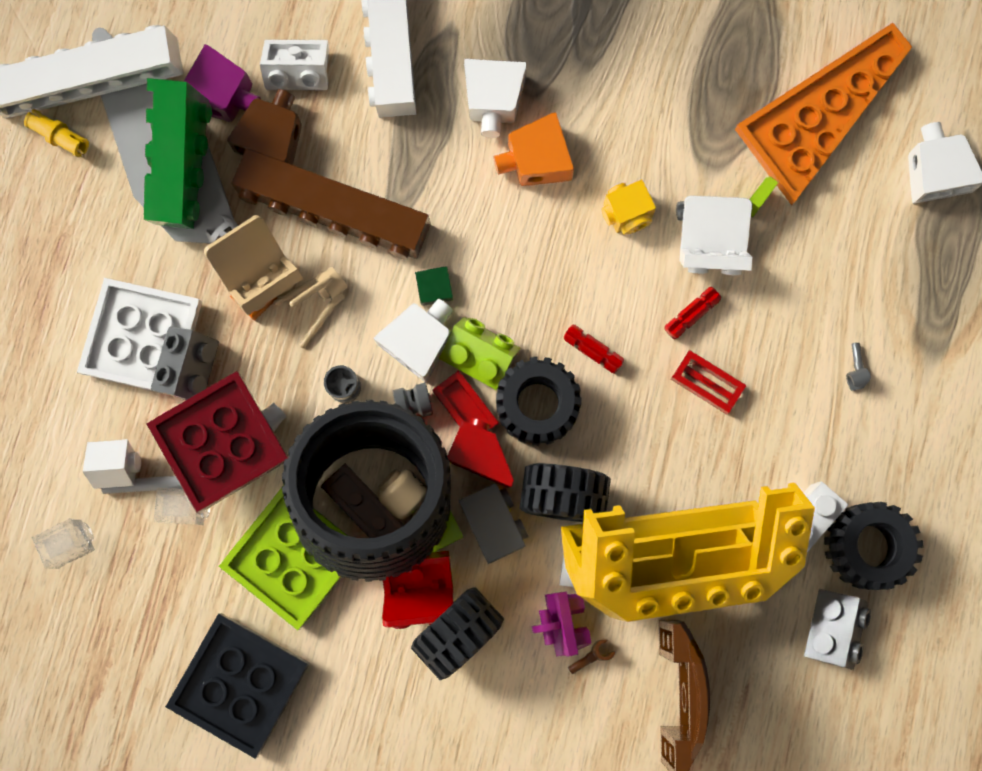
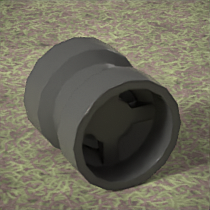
[324,365,361,403]
[393,382,433,417]

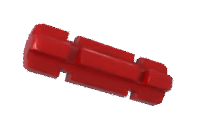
[664,287,722,340]
[564,324,624,374]

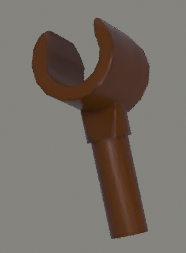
[568,639,615,674]

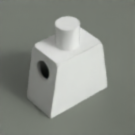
[464,59,526,138]
[908,122,982,204]
[374,299,453,382]

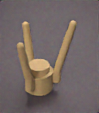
[273,267,347,348]

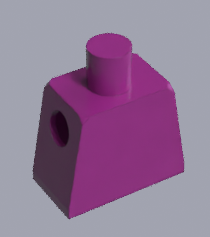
[183,44,261,122]

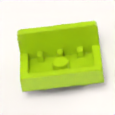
[439,317,521,390]

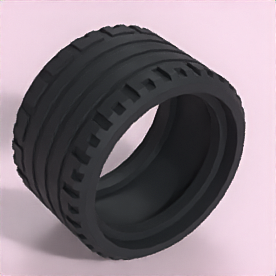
[282,400,451,582]

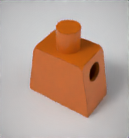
[493,112,574,186]

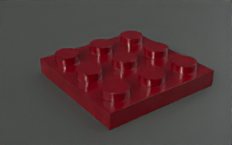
[146,371,289,514]

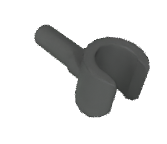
[846,343,871,391]

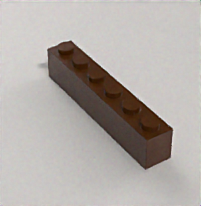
[231,148,431,260]

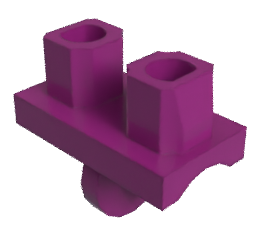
[532,591,592,657]

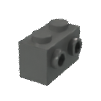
[459,483,529,564]

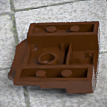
[659,620,710,771]

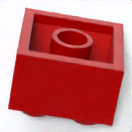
[447,418,514,488]

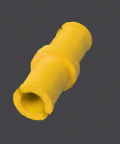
[24,109,89,157]

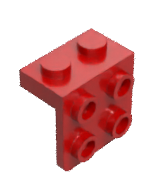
[382,551,454,629]

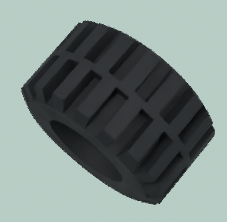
[496,357,582,446]
[519,463,611,522]
[824,502,924,590]
[411,587,504,680]

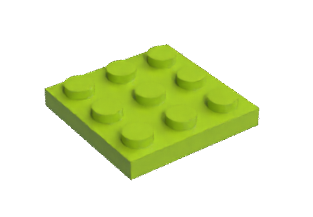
[218,485,348,630]

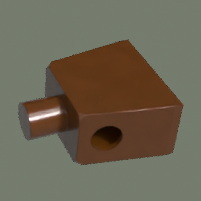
[227,89,302,165]

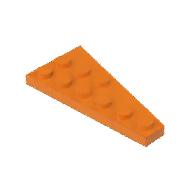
[735,23,912,206]

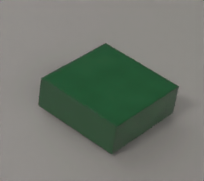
[415,266,453,306]

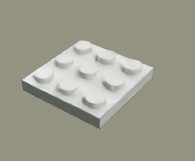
[77,278,202,390]

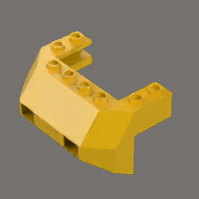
[561,482,815,622]

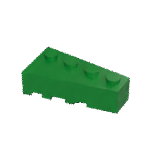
[143,78,212,229]

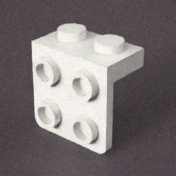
[679,195,753,275]

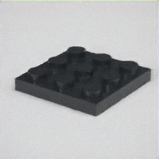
[165,613,310,759]

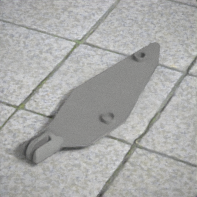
[92,28,239,244]

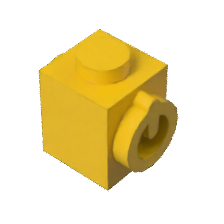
[601,179,656,235]

